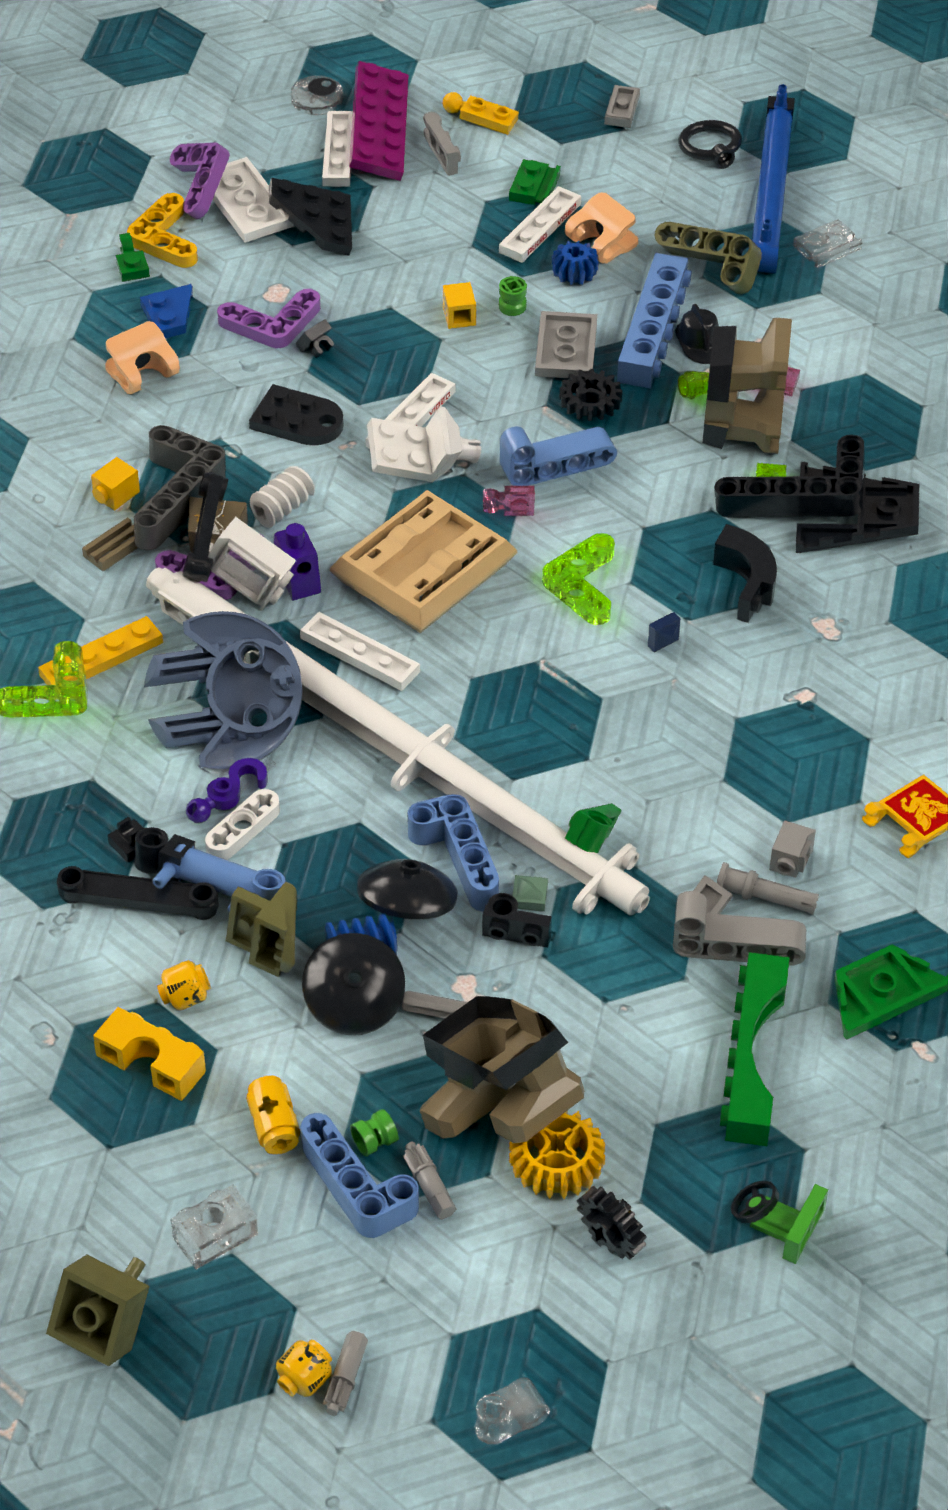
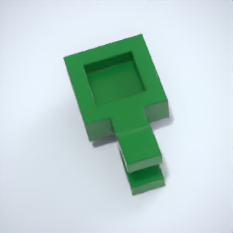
[116,233,150,282]

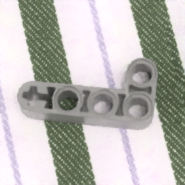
[673,891,807,965]

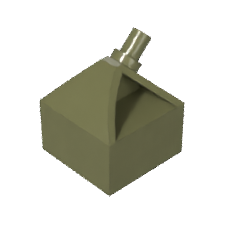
[46,1254,150,1366]

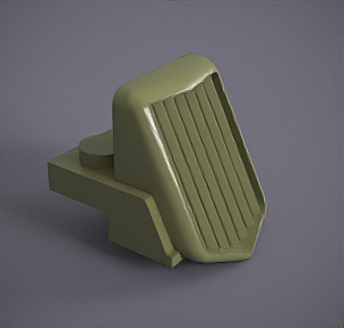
[226,882,297,977]

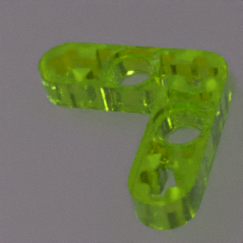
[542,533,615,625]
[0,641,88,718]

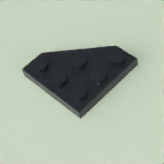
[269,178,352,255]

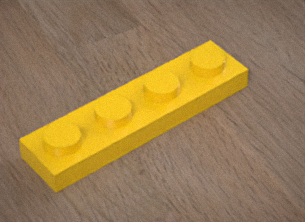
[38,616,163,694]

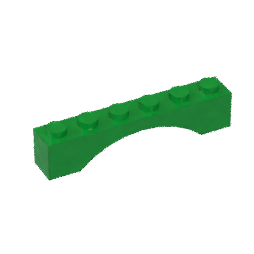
[720,952,790,1147]

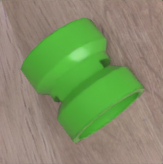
[499,276,527,316]
[350,1109,399,1157]

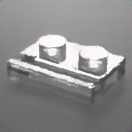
[794,219,862,268]

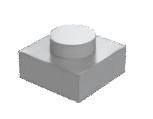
[693,875,733,914]

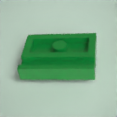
[509,159,561,205]

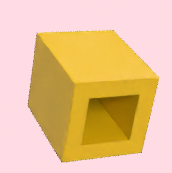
[443,282,476,329]
[91,457,140,511]

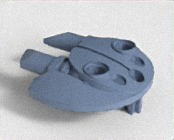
[144,611,303,770]

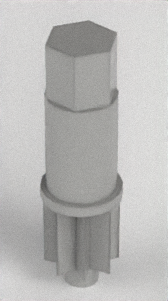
[403,1141,457,1220]
[322,1331,368,1416]

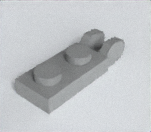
[423,112,461,176]

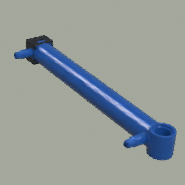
[752,84,795,274]

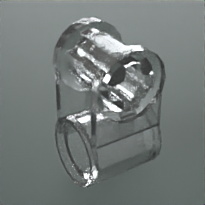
[475,1377,550,1444]

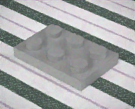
[535,311,598,378]

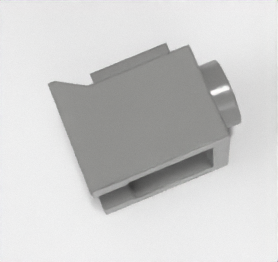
[769,820,816,878]

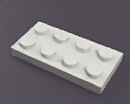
[213,157,294,243]

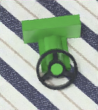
[731,1181,829,1264]

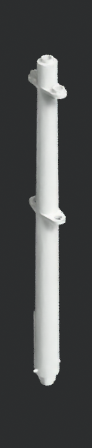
[146,567,650,915]

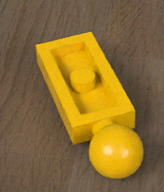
[442,92,519,135]

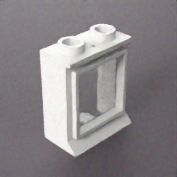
[208,517,296,611]

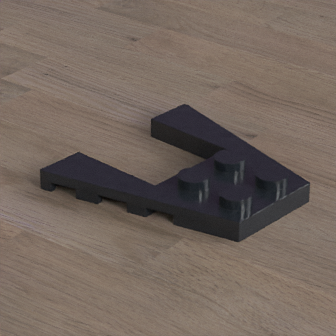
[796,462,920,553]

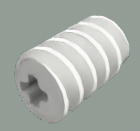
[250,466,315,528]

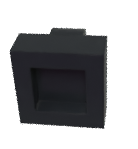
[295,319,334,358]
[108,817,144,863]

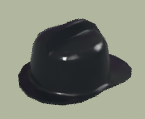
[675,304,719,364]

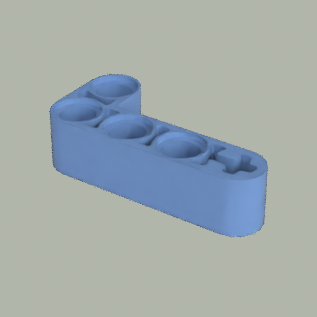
[499,426,617,488]
[407,794,499,912]
[301,1113,419,1238]

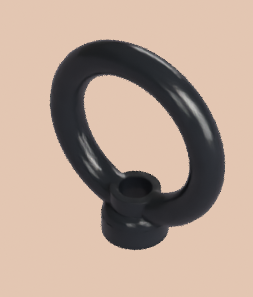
[678,120,742,169]

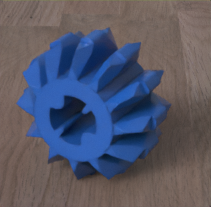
[552,241,599,285]

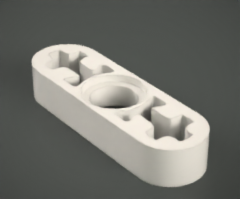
[205,789,280,860]

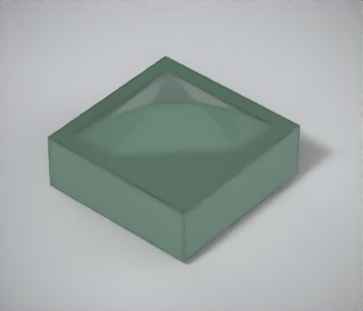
[512,875,548,911]

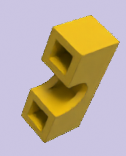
[93,1007,206,1101]

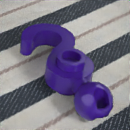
[185,758,268,824]

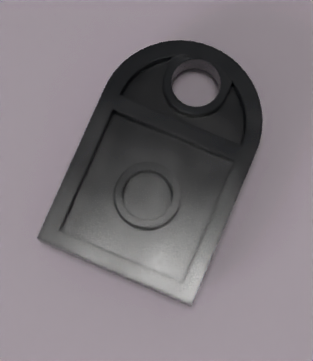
[249,384,344,445]

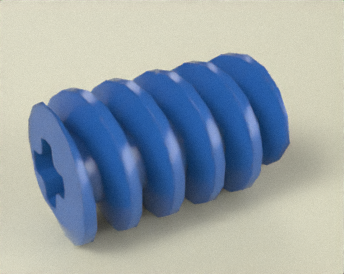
[325,914,398,955]

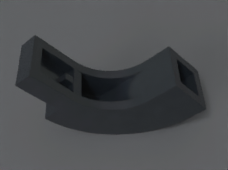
[713,524,777,623]

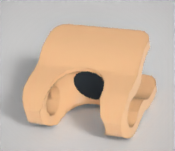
[565,192,639,263]
[105,321,180,395]

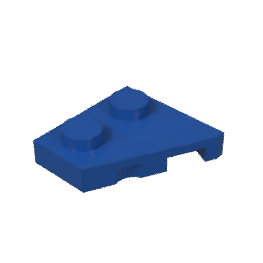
[140,284,193,338]

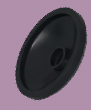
[357,859,458,919]
[302,933,405,1035]

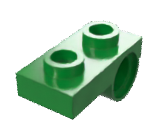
[565,803,622,853]

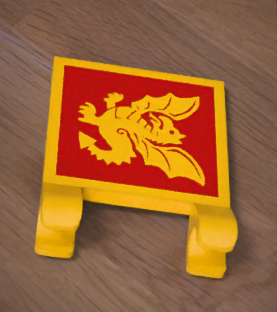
[862,774,948,858]

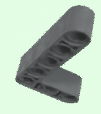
[134,425,226,550]

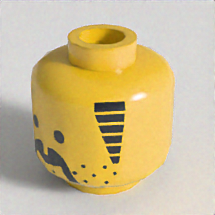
[157,960,211,1010]
[276,1339,332,1397]

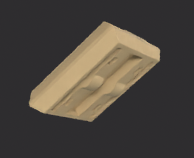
[330,490,517,633]

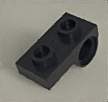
[482,893,552,948]

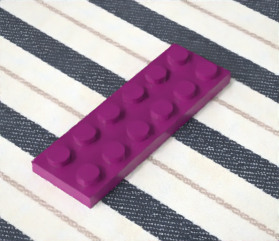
[349,61,409,181]

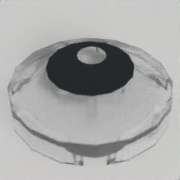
[291,76,343,115]

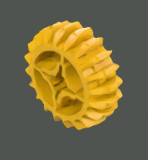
[509,1111,605,1199]

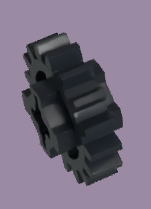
[559,369,623,421]
[577,1186,647,1260]

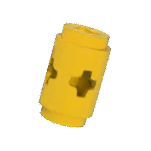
[246,1075,300,1154]

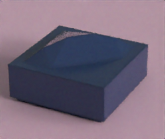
[648,612,681,652]

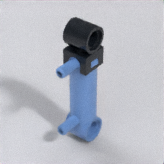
[134,827,285,912]

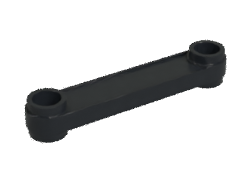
[182,472,228,582]
[57,866,219,920]

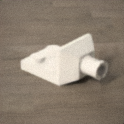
[367,406,481,482]

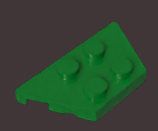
[834,944,948,1040]

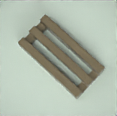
[82,517,138,571]

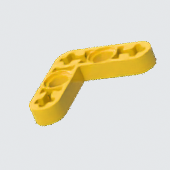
[127,193,198,268]

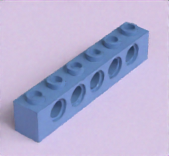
[617,253,692,389]

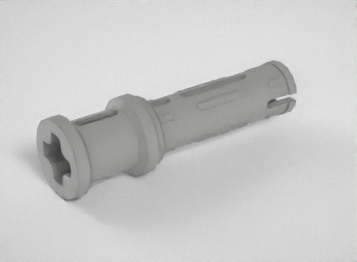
[717,862,819,915]

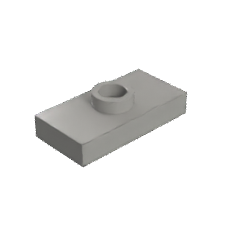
[605,85,640,128]

